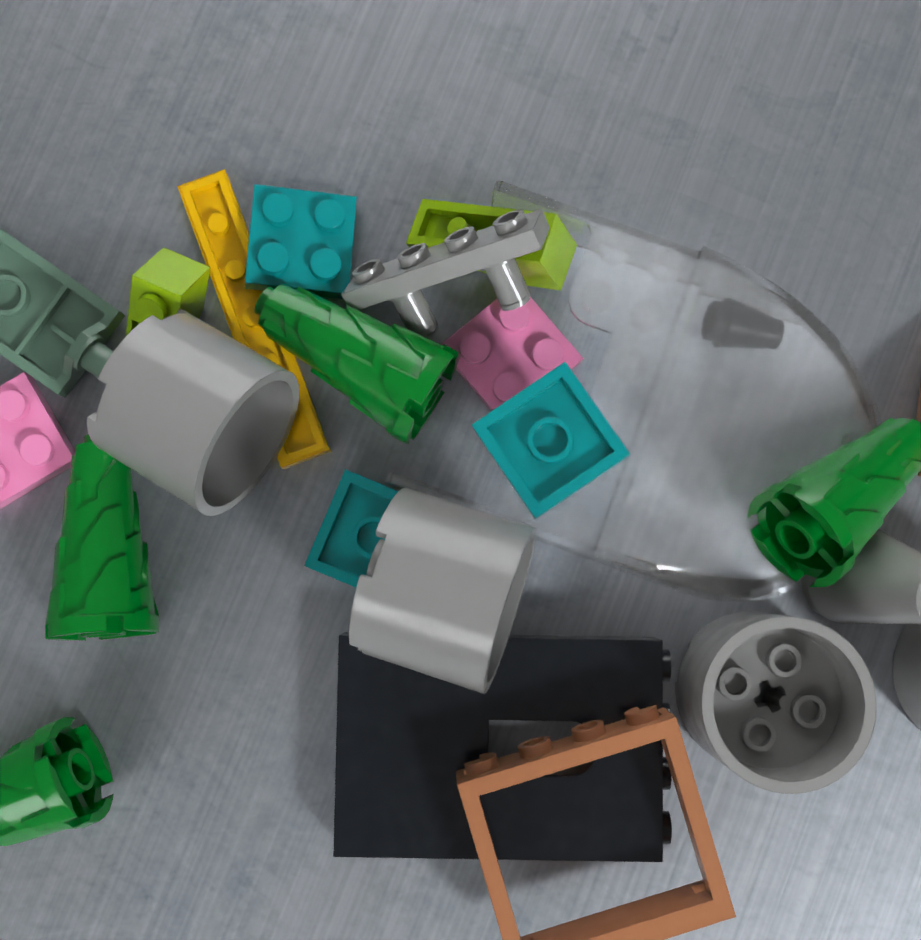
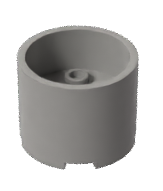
[87,309,299,516]
[349,488,537,694]
[675,611,877,794]

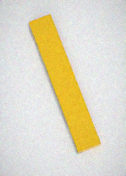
[177,169,331,469]

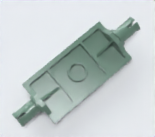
[0,228,126,398]

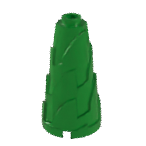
[254,284,460,444]
[747,417,921,587]
[45,434,159,641]
[0,717,114,846]

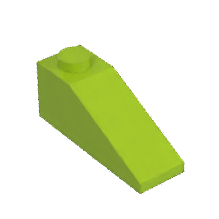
[406,199,577,291]

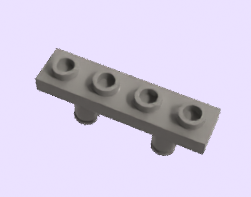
[341,209,550,337]

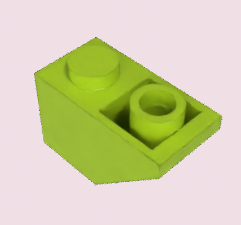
[126,247,210,336]

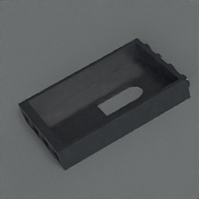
[333,632,672,862]

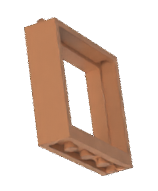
[456,705,736,940]

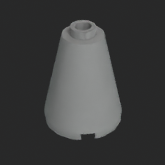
[801,529,921,624]

